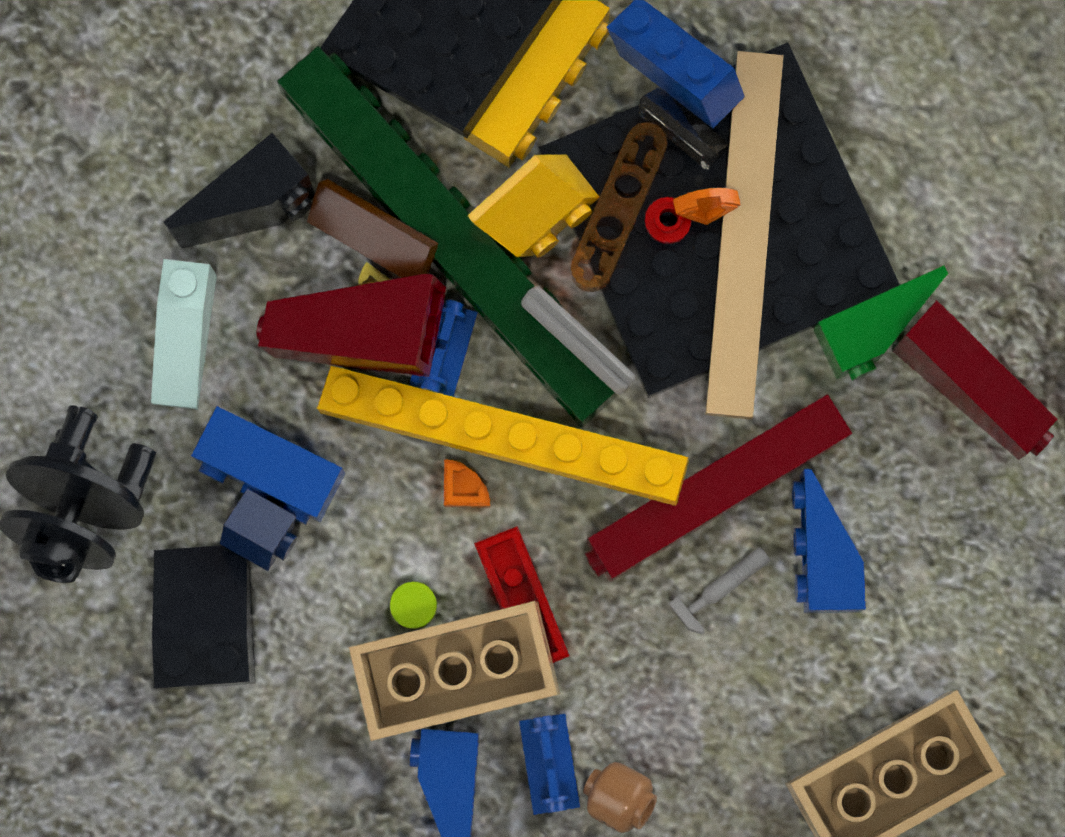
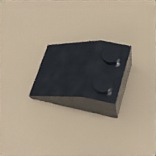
[163,133,315,249]
[152,545,256,690]

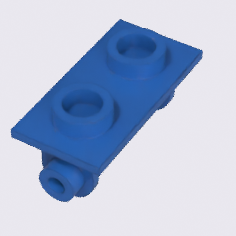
[409,300,478,397]
[519,714,580,815]

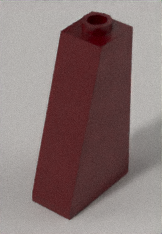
[256,274,447,377]
[892,300,1058,460]

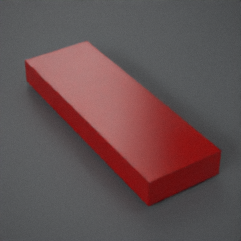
[474,526,570,663]

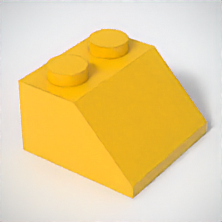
[467,155,600,258]

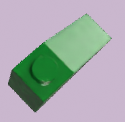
[813,265,948,381]

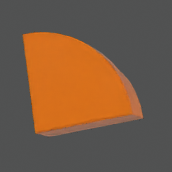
[673,188,741,225]
[444,459,491,508]

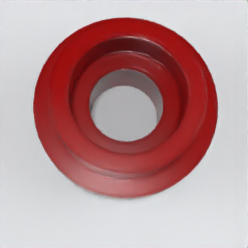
[645,197,691,244]

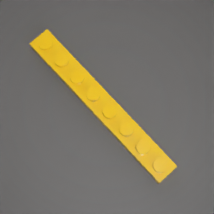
[317,366,689,506]

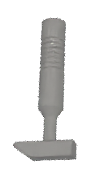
[669,547,771,635]

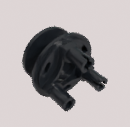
[0,405,156,583]

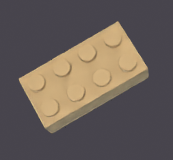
[349,601,560,741]
[785,690,1006,837]

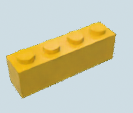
[464,0,610,168]

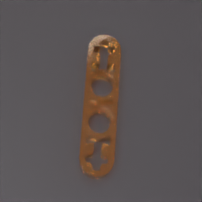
[570,122,667,292]

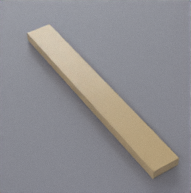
[705,51,784,420]

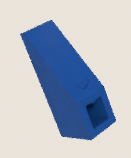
[792,469,866,613]

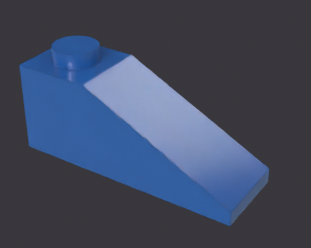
[410,729,480,837]

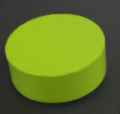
[390,582,437,629]

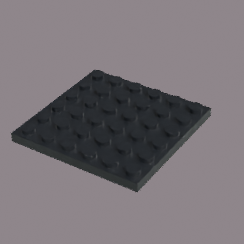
[538,42,900,398]

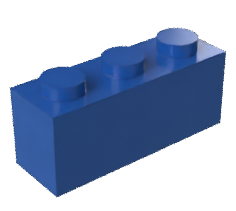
[606,0,745,128]
[191,406,346,525]

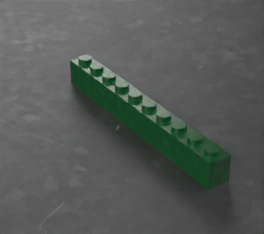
[277,46,619,428]

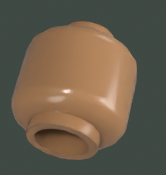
[583,762,657,833]

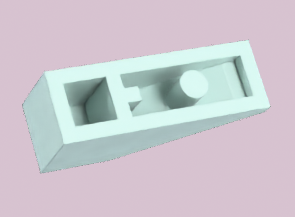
[151,259,217,410]

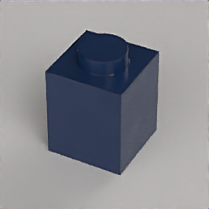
[220,489,297,571]

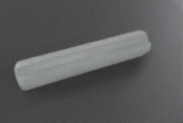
[521,286,635,395]

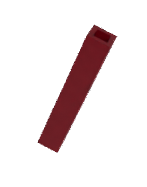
[584,394,853,582]

